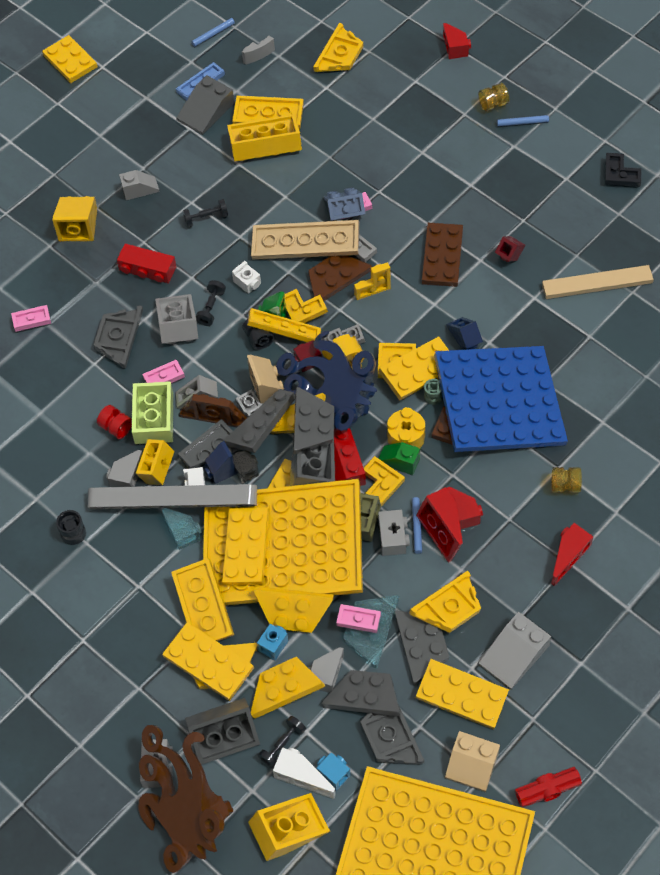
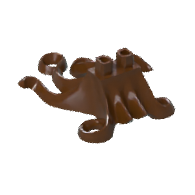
[138,725,233,873]

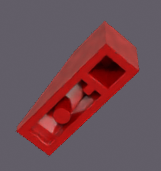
[551,523,593,586]

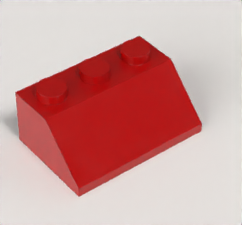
[334,428,366,486]

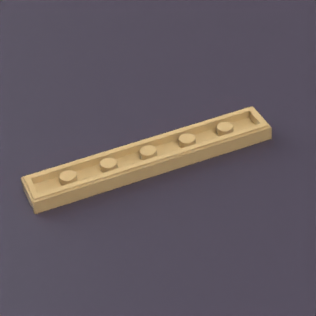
[542,265,654,299]

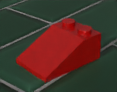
[416,487,463,563]

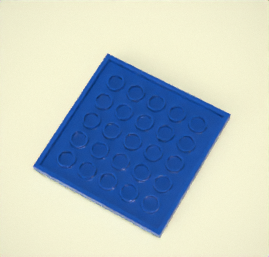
[434,346,568,452]

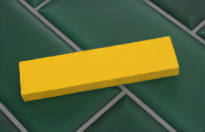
[247,308,321,342]

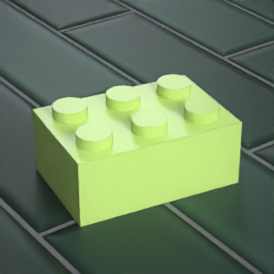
[132,382,173,444]

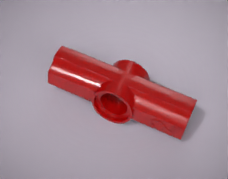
[515,766,582,808]

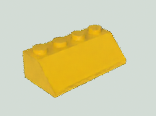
[227,114,302,161]

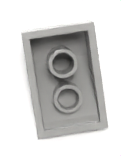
[155,294,198,344]
[479,612,551,690]

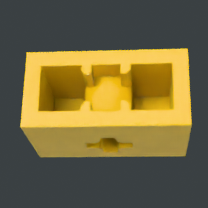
[136,439,174,485]

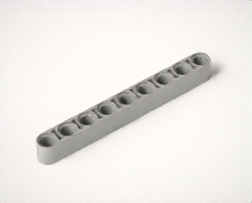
[88,484,257,509]

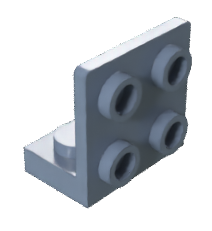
[323,188,366,221]

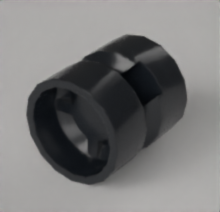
[242,319,275,350]
[56,510,86,545]

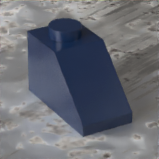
[446,317,483,350]
[204,441,236,484]

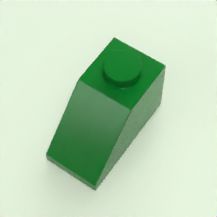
[258,292,287,318]
[378,442,420,475]

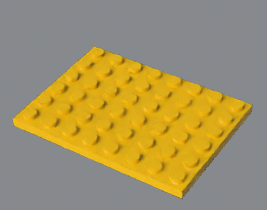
[203,479,363,605]
[336,766,535,875]

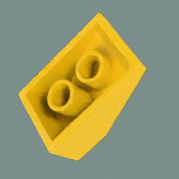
[248,793,330,861]

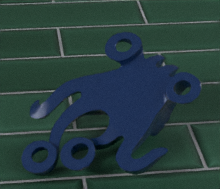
[276,331,377,431]

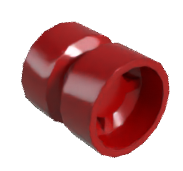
[97,405,132,439]

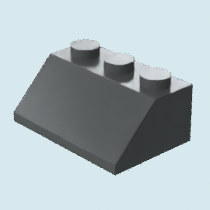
[185,698,260,765]

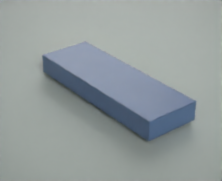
[176,62,225,101]

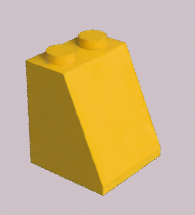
[52,196,97,242]

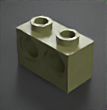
[360,493,381,542]

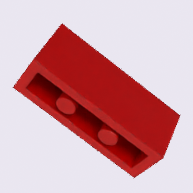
[117,244,177,284]

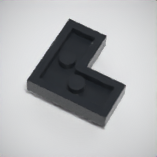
[605,153,641,187]

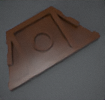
[308,255,372,301]
[179,394,247,427]

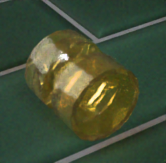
[478,83,509,111]
[551,467,582,493]

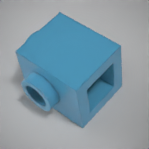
[257,624,288,661]
[317,753,351,791]

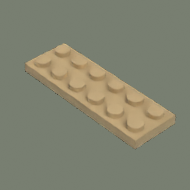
[251,220,359,260]

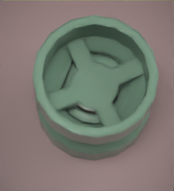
[424,379,443,405]

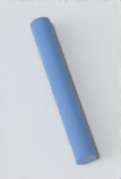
[191,18,235,47]
[497,115,549,126]
[412,497,422,554]

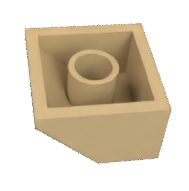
[247,355,284,404]
[445,731,500,792]

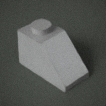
[119,170,160,200]
[176,375,218,409]
[106,450,143,487]
[308,647,344,693]

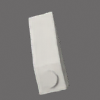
[273,748,336,799]

